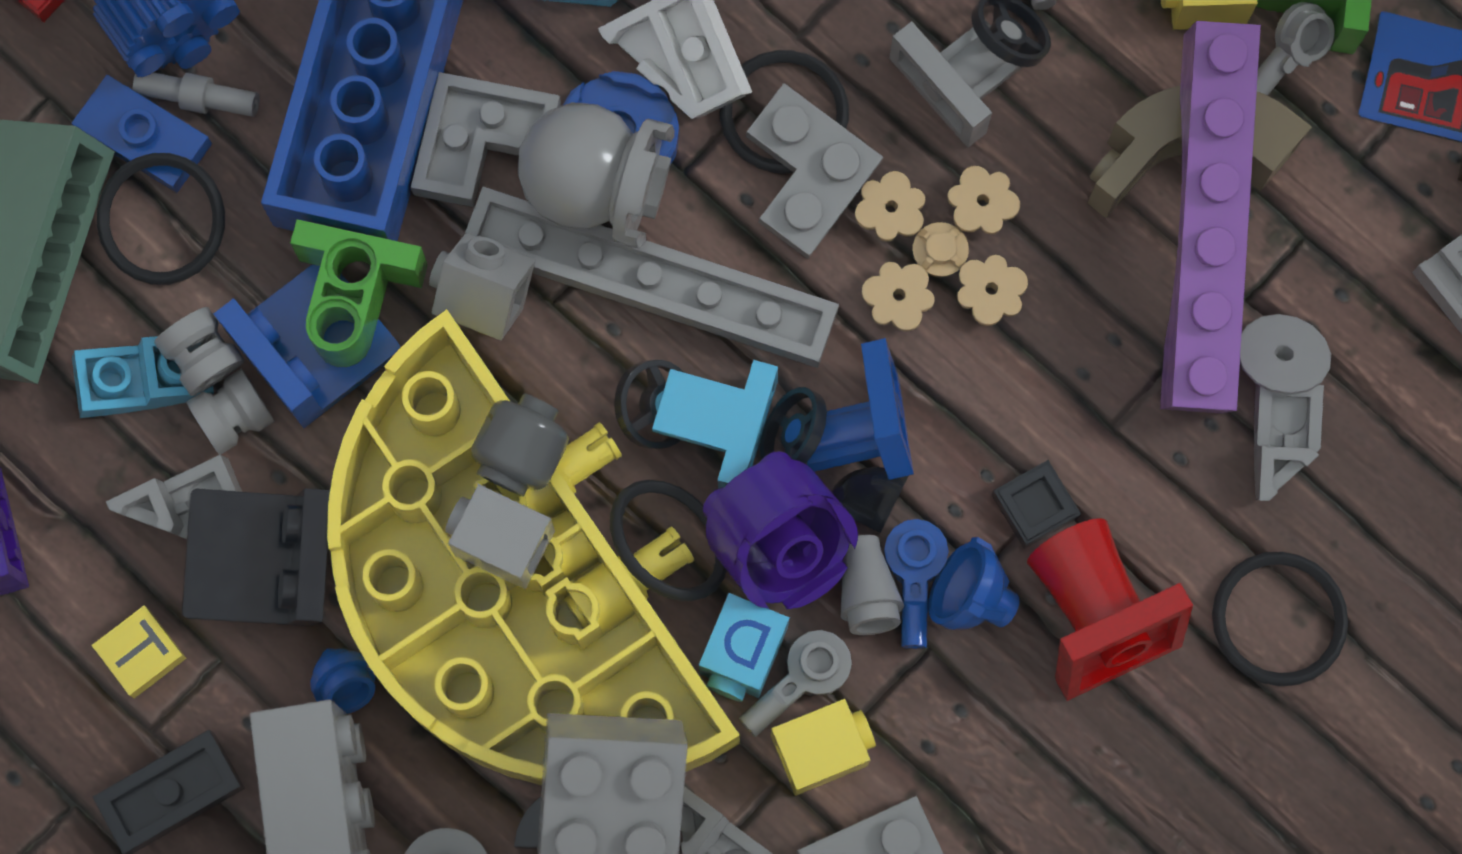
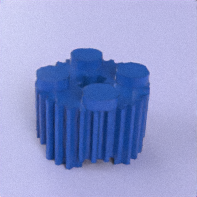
[93,0,240,77]

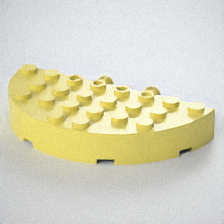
[327,309,740,785]

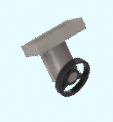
[889,0,1051,148]

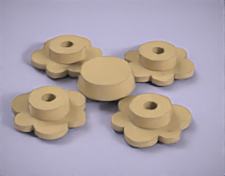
[855,166,1028,332]

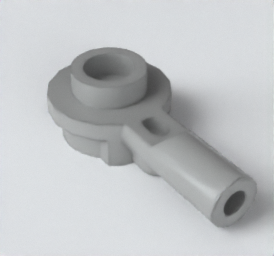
[1257,2,1335,96]
[738,630,852,737]

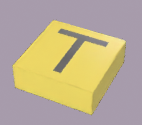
[92,605,187,699]

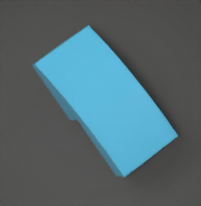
[72,336,214,418]

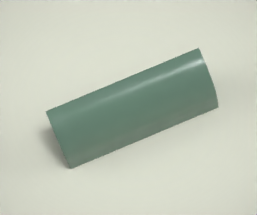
[0,119,115,384]

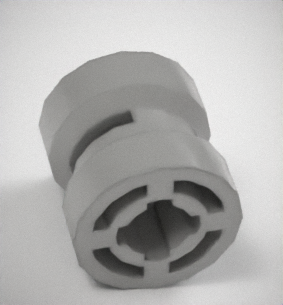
[154,307,244,396]
[186,368,275,455]

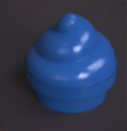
[310,648,376,714]

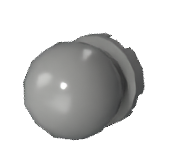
[517,102,675,249]

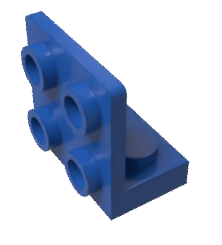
[213,264,401,429]

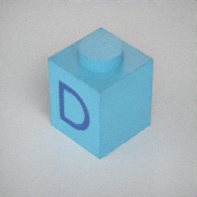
[699,593,790,702]

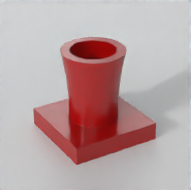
[1027,518,1193,701]

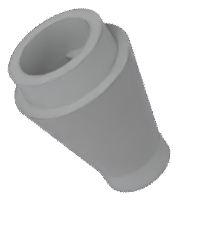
[840,535,904,635]

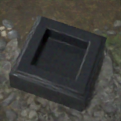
[991,460,1081,549]

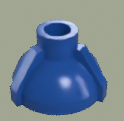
[928,537,1019,630]

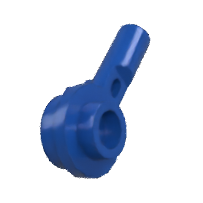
[884,519,949,649]

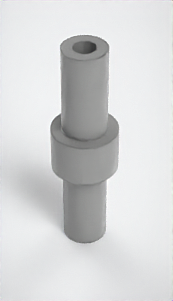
[133,73,260,117]

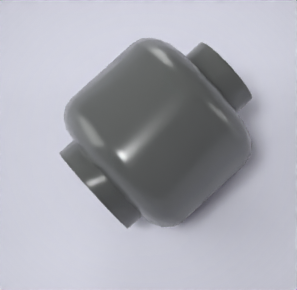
[471,393,569,497]

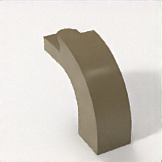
[1087,85,1312,218]

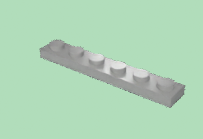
[465,187,839,368]

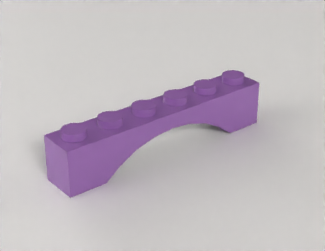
[1160,21,1261,413]

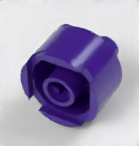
[703,451,858,609]

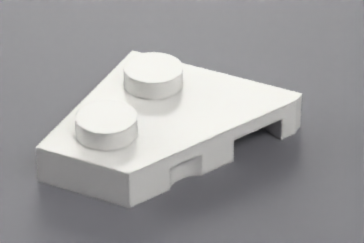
[598,0,752,119]

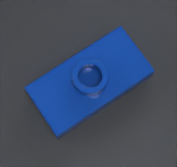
[71,74,212,193]

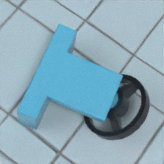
[614,360,778,489]

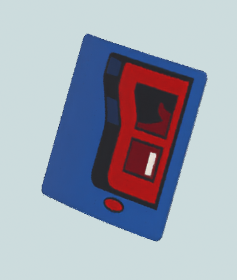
[1358,12,1462,142]

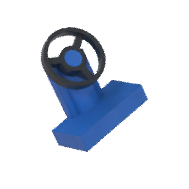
[760,338,914,480]

